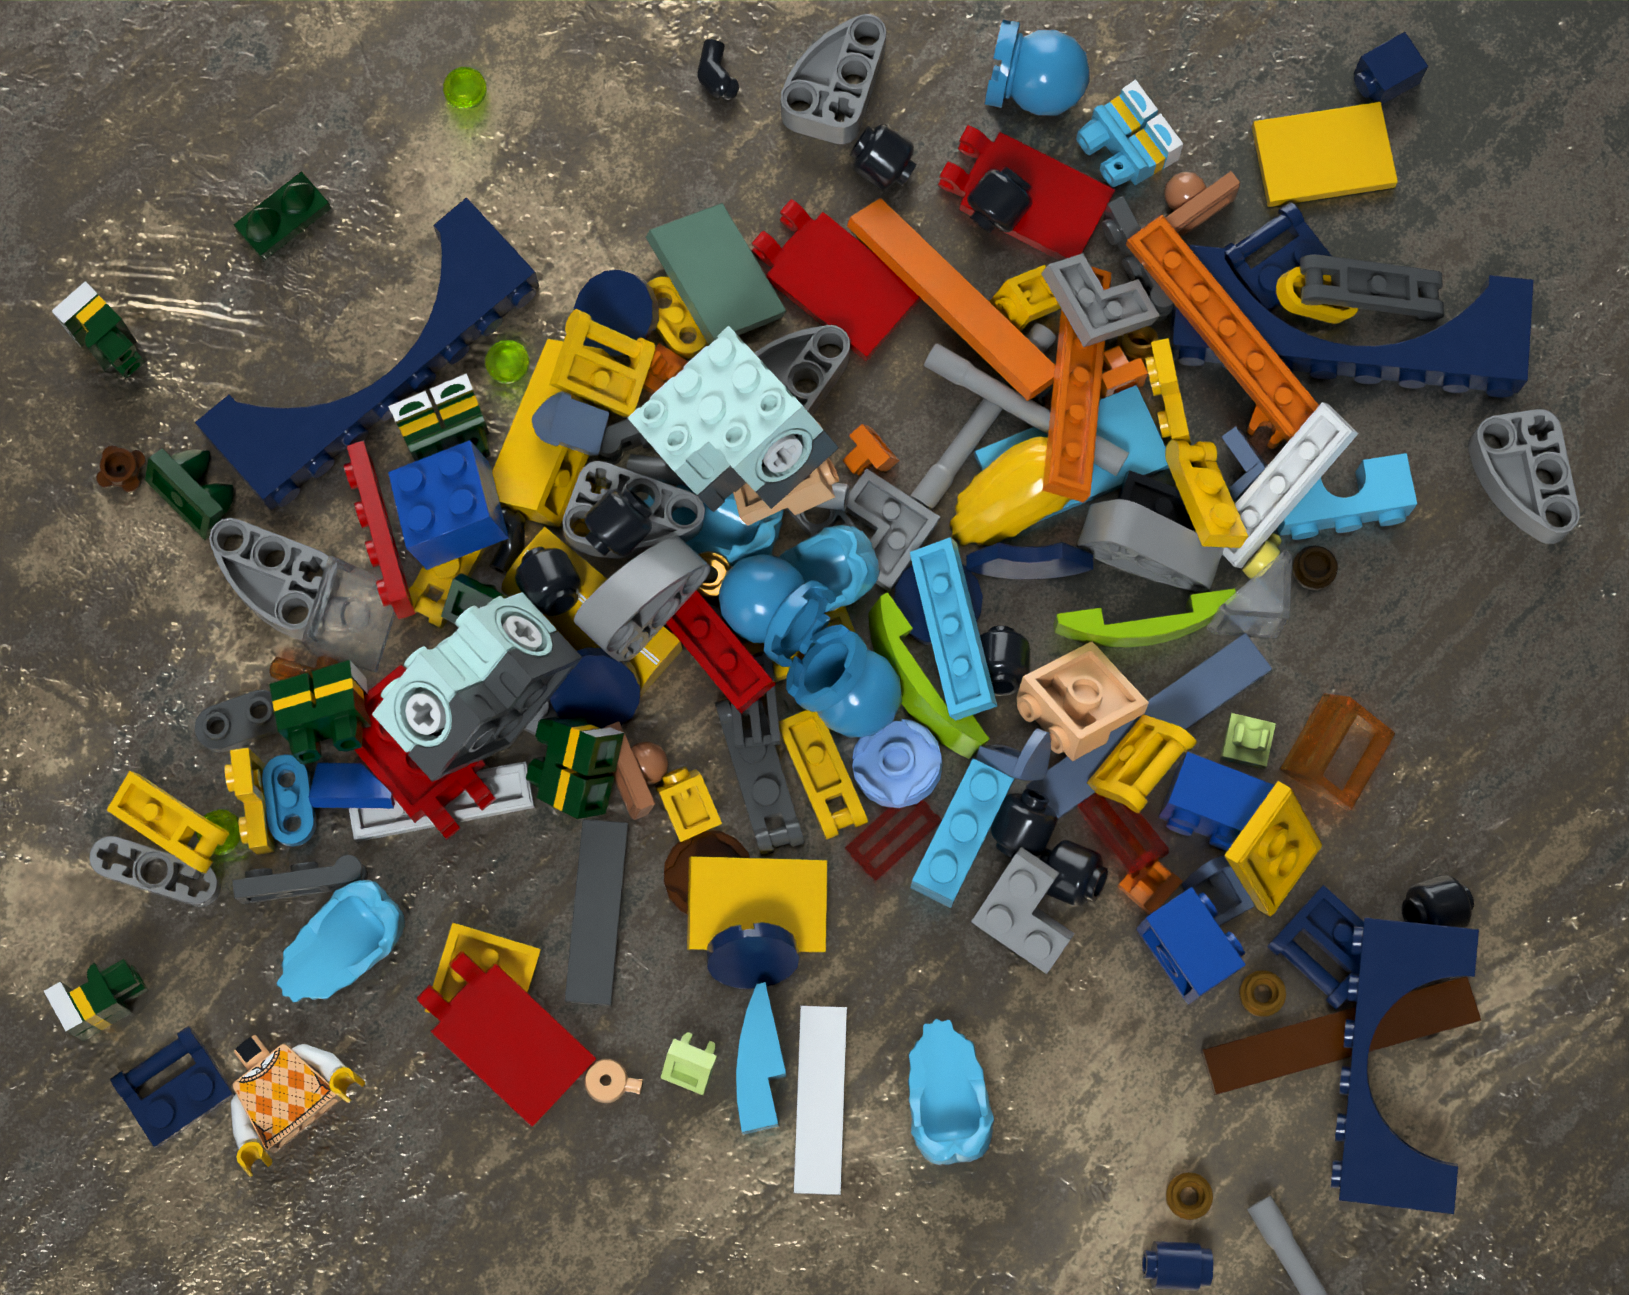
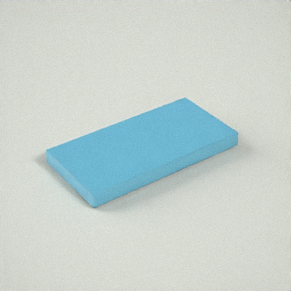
[974,385,1169,523]

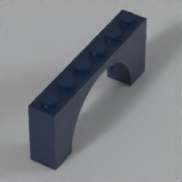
[1331,918,1479,1214]

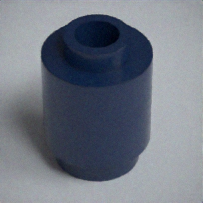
[1142,1241,1213,1291]

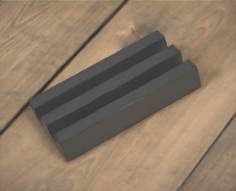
[731,653,781,749]

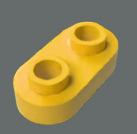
[1276,266,1358,324]
[647,277,709,358]

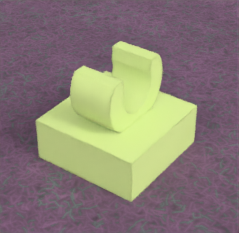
[1220,713,1276,770]
[661,1032,717,1095]

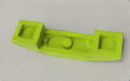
[1053,588,1237,647]
[868,592,990,759]

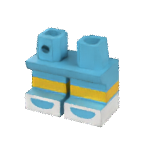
[1076,79,1183,188]

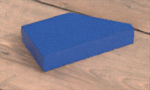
[308,763,395,809]

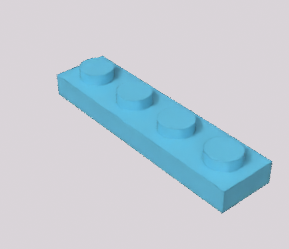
[910,537,997,721]

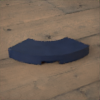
[966,542,1094,579]

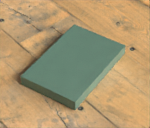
[646,203,786,345]

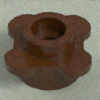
[96,445,146,493]

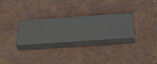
[565,819,629,1006]

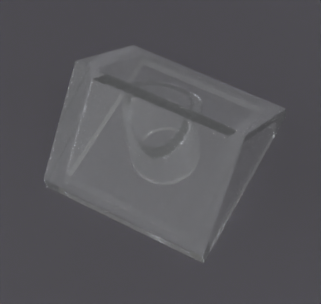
[1207,549,1292,639]
[301,556,396,672]

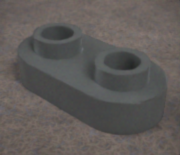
[195,690,278,753]

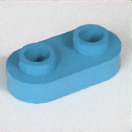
[262,754,316,847]

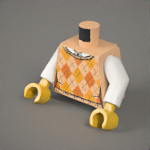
[231,1035,365,1177]

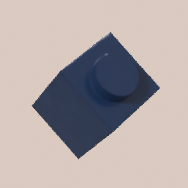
[1354,32,1428,105]

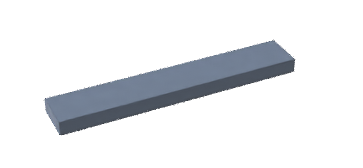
[1026,633,1272,820]

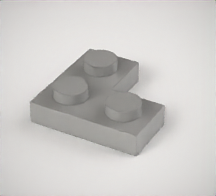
[1041,254,1160,347]
[845,468,940,592]
[971,847,1075,974]

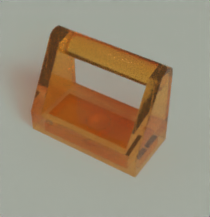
[1280,693,1395,811]

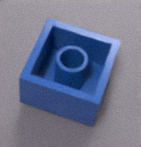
[388,440,509,570]
[1158,752,1275,851]
[1136,887,1246,1005]

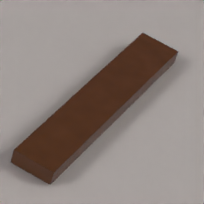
[1201,976,1481,1096]

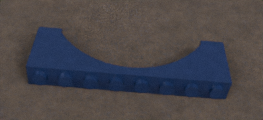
[195,197,539,511]
[1169,244,1534,398]

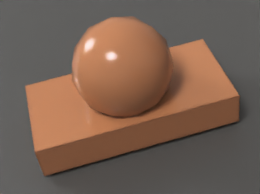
[1164,171,1241,238]
[604,722,669,820]

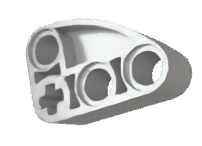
[780,14,886,144]
[755,325,850,417]
[1468,409,1580,544]
[563,461,705,558]
[1076,499,1224,593]
[209,518,339,640]
[574,535,711,662]

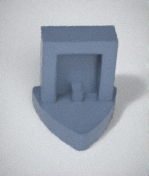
[532,391,609,456]
[1222,426,1268,502]
[976,728,1051,781]
[1181,856,1255,927]

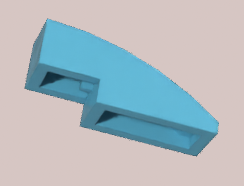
[736,982,787,1135]

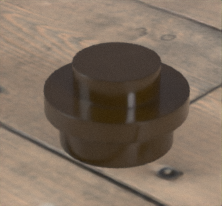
[1292,545,1338,590]

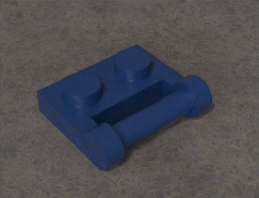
[1224,202,1332,312]
[1267,885,1364,1009]
[110,1026,235,1148]

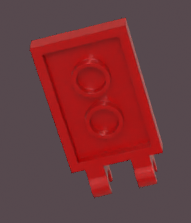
[938,125,1115,261]
[751,199,921,362]
[355,665,496,840]
[417,950,596,1127]

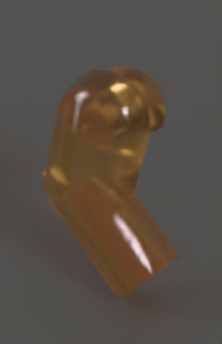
[270,655,339,680]

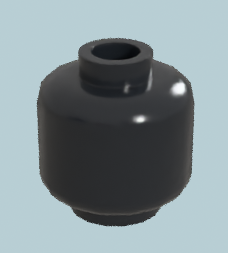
[849,124,917,190]
[967,166,1033,234]
[584,488,653,556]
[515,547,582,616]
[980,626,1031,696]
[991,789,1058,858]
[1039,840,1108,907]
[1402,875,1474,928]

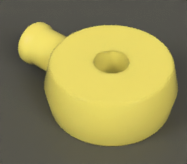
[1242,533,1282,581]

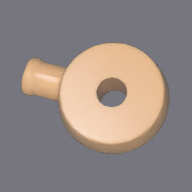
[584,1059,643,1103]

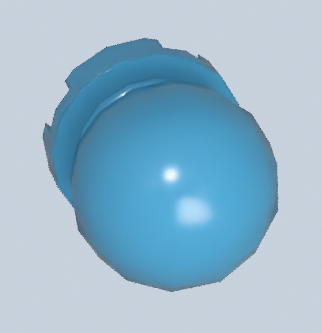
[985,20,1090,116]
[718,554,836,667]
[786,624,902,738]

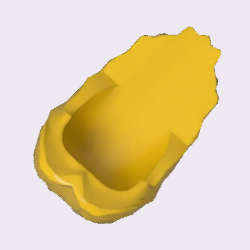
[949,437,1071,546]

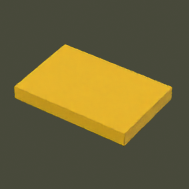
[1251,102,1398,207]
[1224,781,1322,917]
[687,856,827,953]

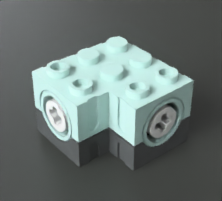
[628,326,839,512]
[372,592,583,782]

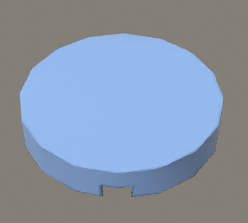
[852,719,943,808]

